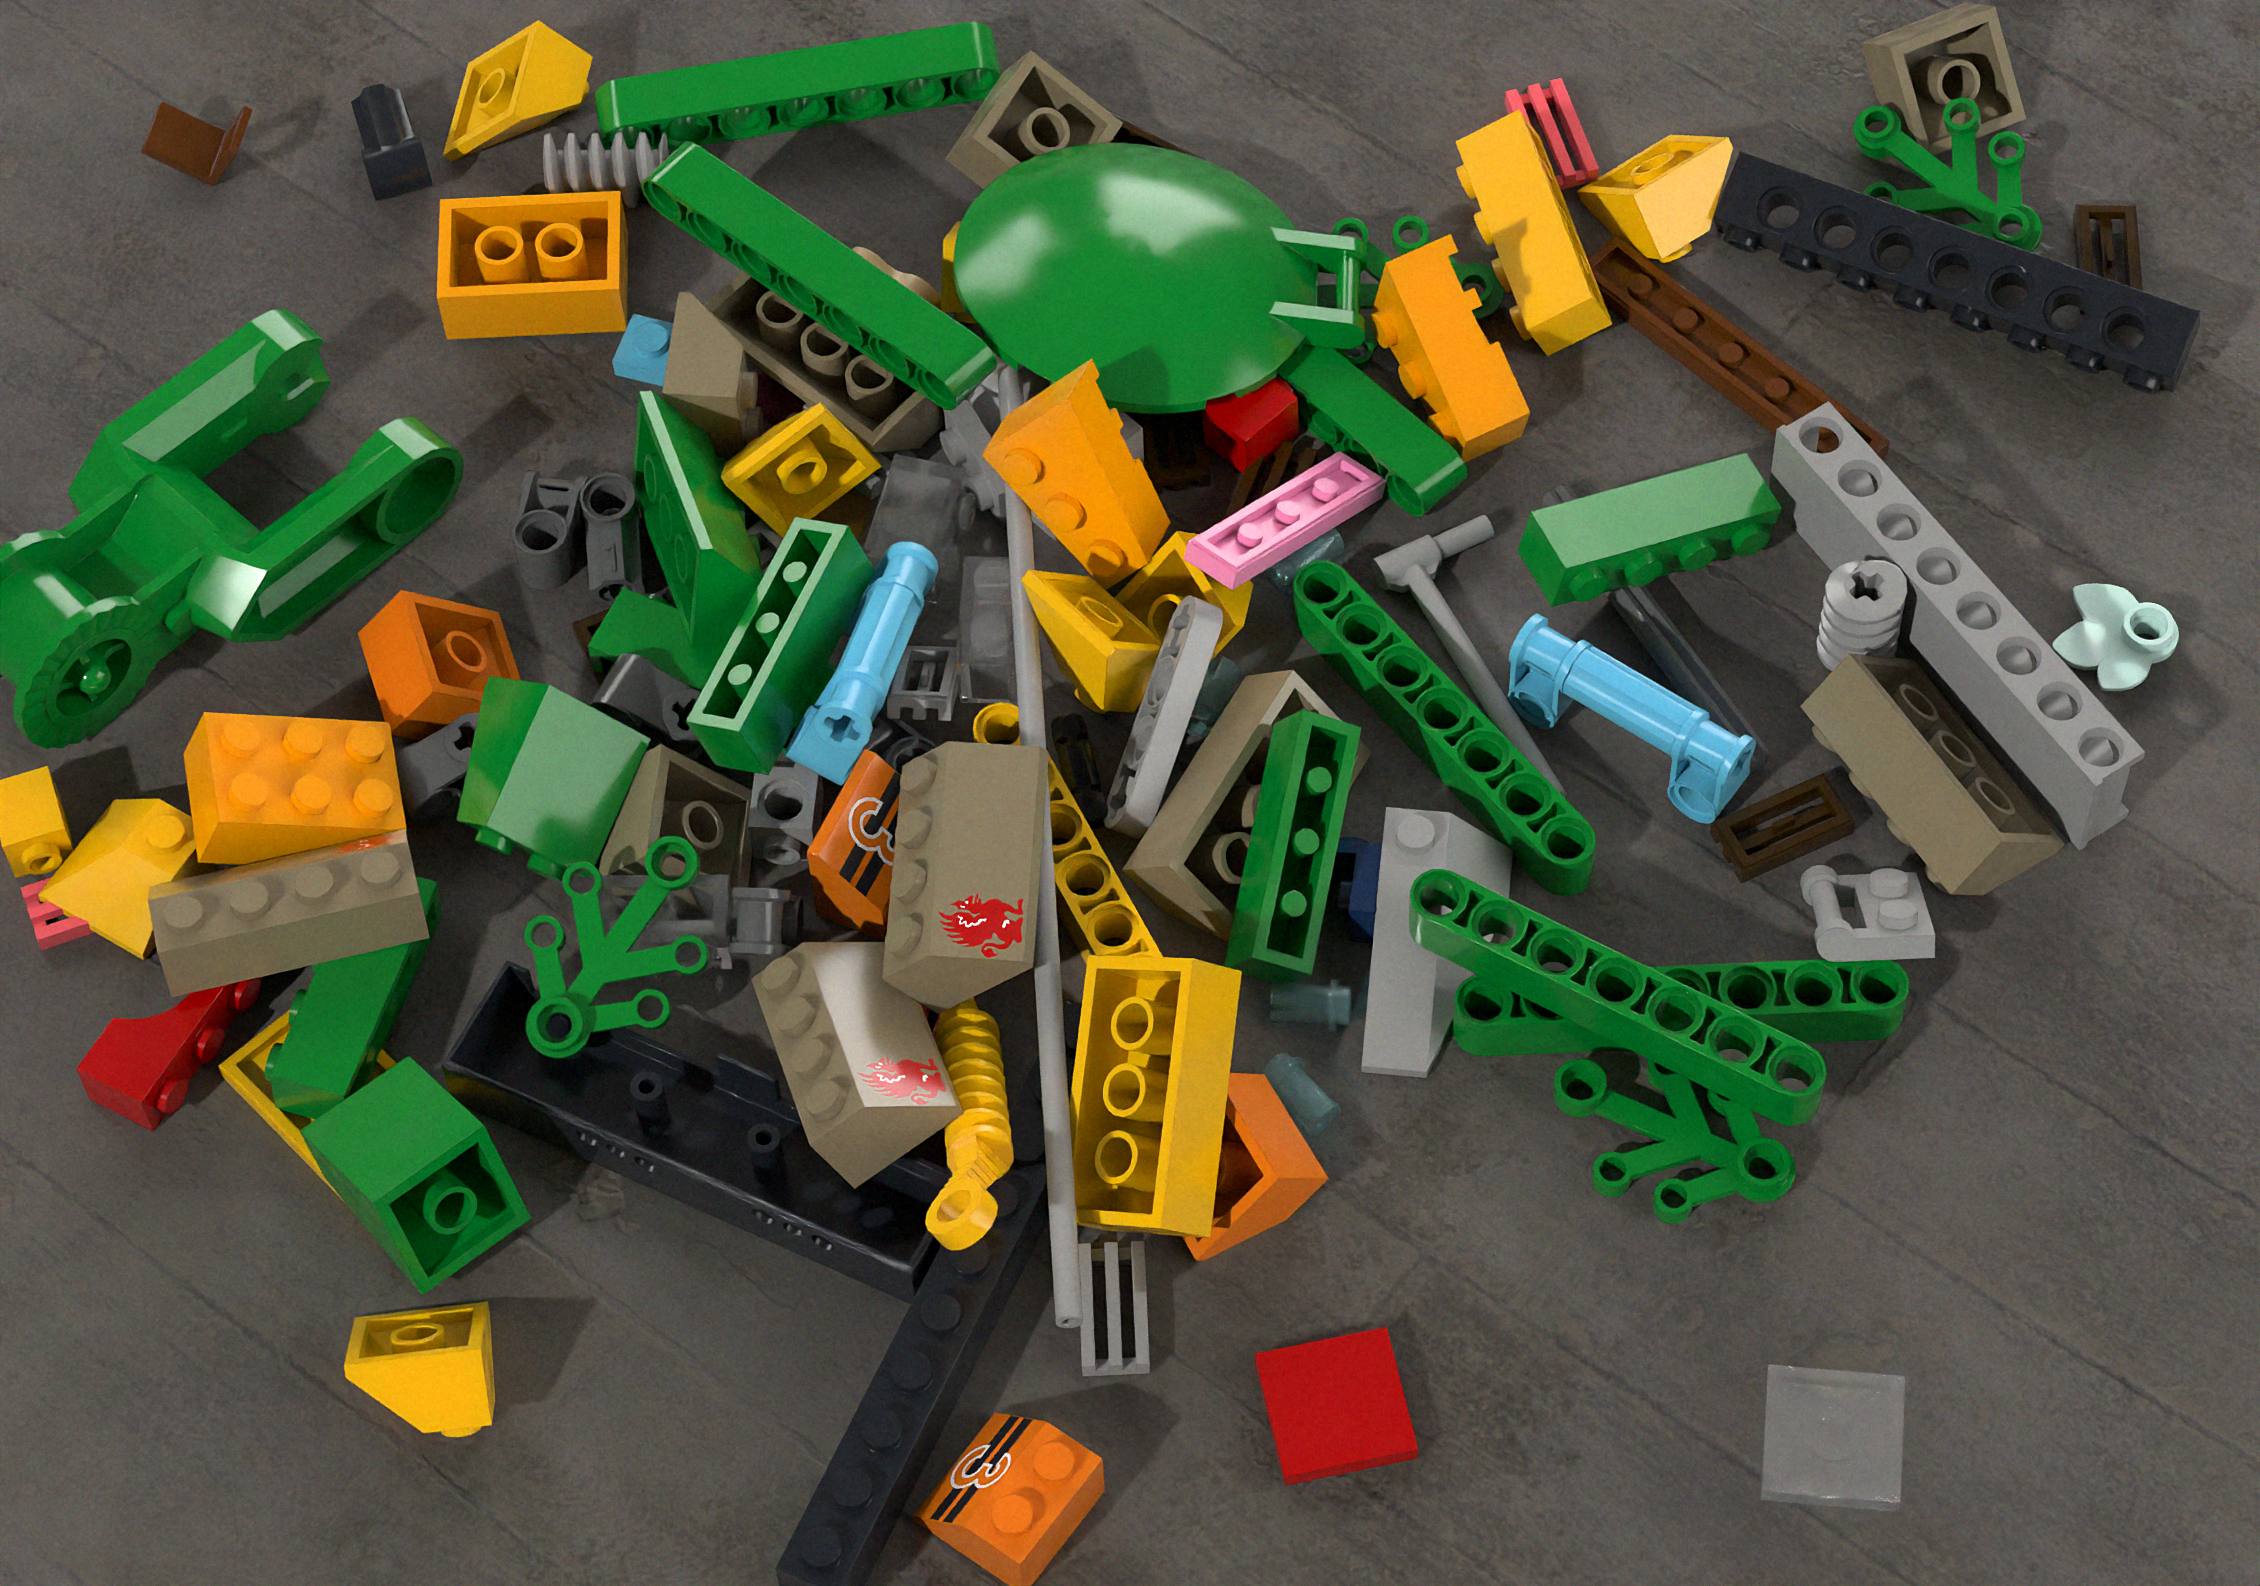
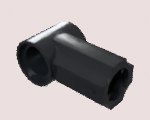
[351,83,433,201]

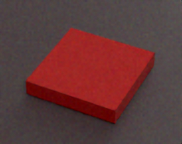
[1255,1327,1418,1486]

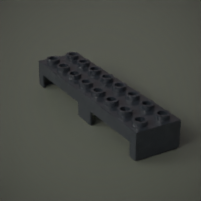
[441,960,953,1304]

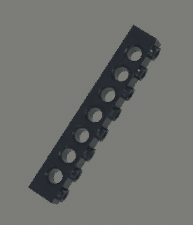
[1713,151,2200,394]

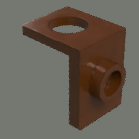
[141,102,253,187]

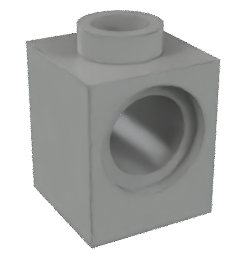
[748,761,824,865]

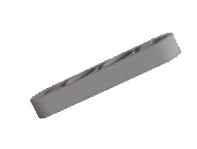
[1103,595,1223,839]

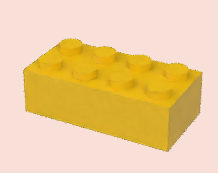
[1069,955,1242,1238]

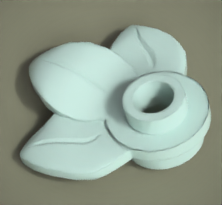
[2052,583,2179,691]

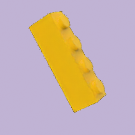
[1456,109,1613,356]

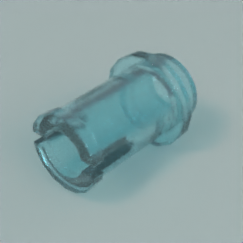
[1266,528,1345,595]
[1185,656,1241,738]
[1270,979,1352,1031]
[1260,1052,1341,1136]

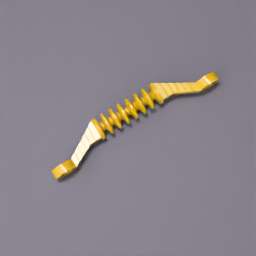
[925,997,1014,1251]

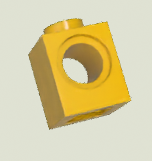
[0,766,75,878]

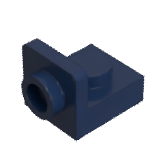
[1330,837,1382,943]

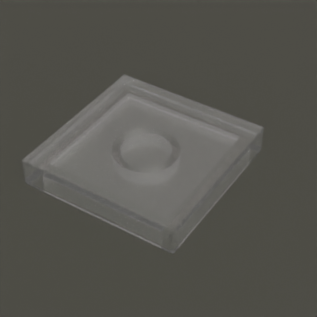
[1760,1364,1905,1512]

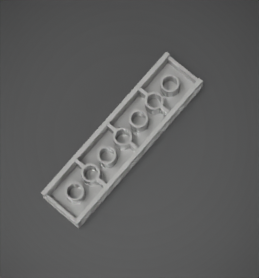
[1769,401,2145,851]

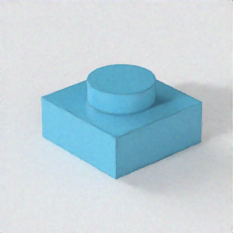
[612,314,673,387]

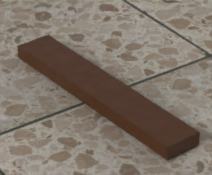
[1588,234,1890,459]

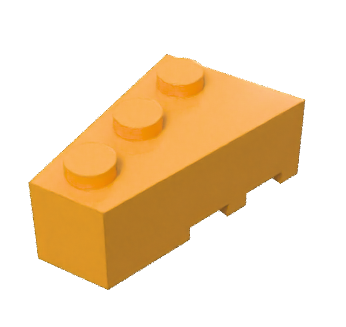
[1370,234,1530,463]
[982,358,1171,590]

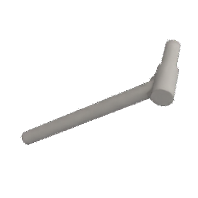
[1371,515,1567,798]

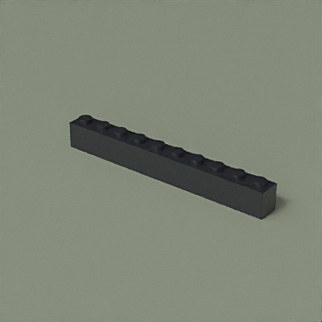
[775,1001,1082,1586]

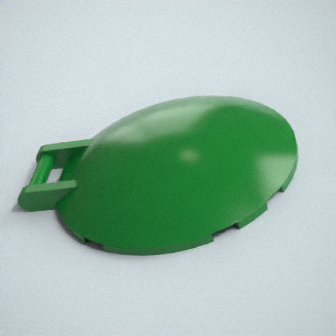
[953,143,1367,414]

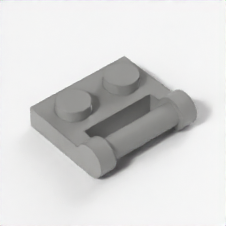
[1800,865,1935,962]

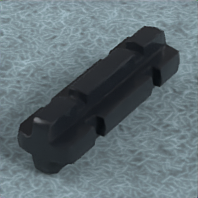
[1051,713,1108,830]

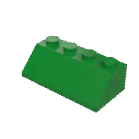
[632,390,764,647]

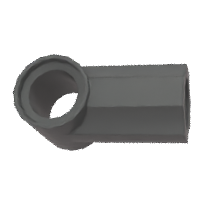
[580,473,645,606]

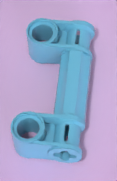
[784,541,939,786]
[1507,613,1756,824]

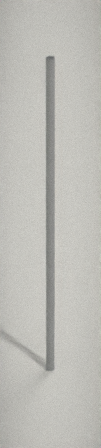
[998,365,1083,1328]

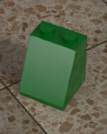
[457,676,651,882]
[300,1056,531,1295]

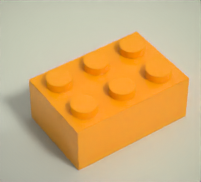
[437,191,628,340]
[183,712,407,865]

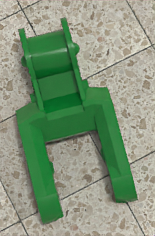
[0,309,464,749]

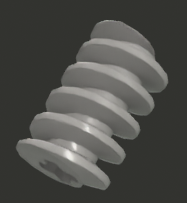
[543,132,669,208]
[1816,560,1908,671]

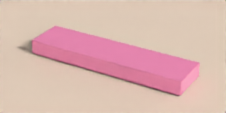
[1184,451,1387,590]

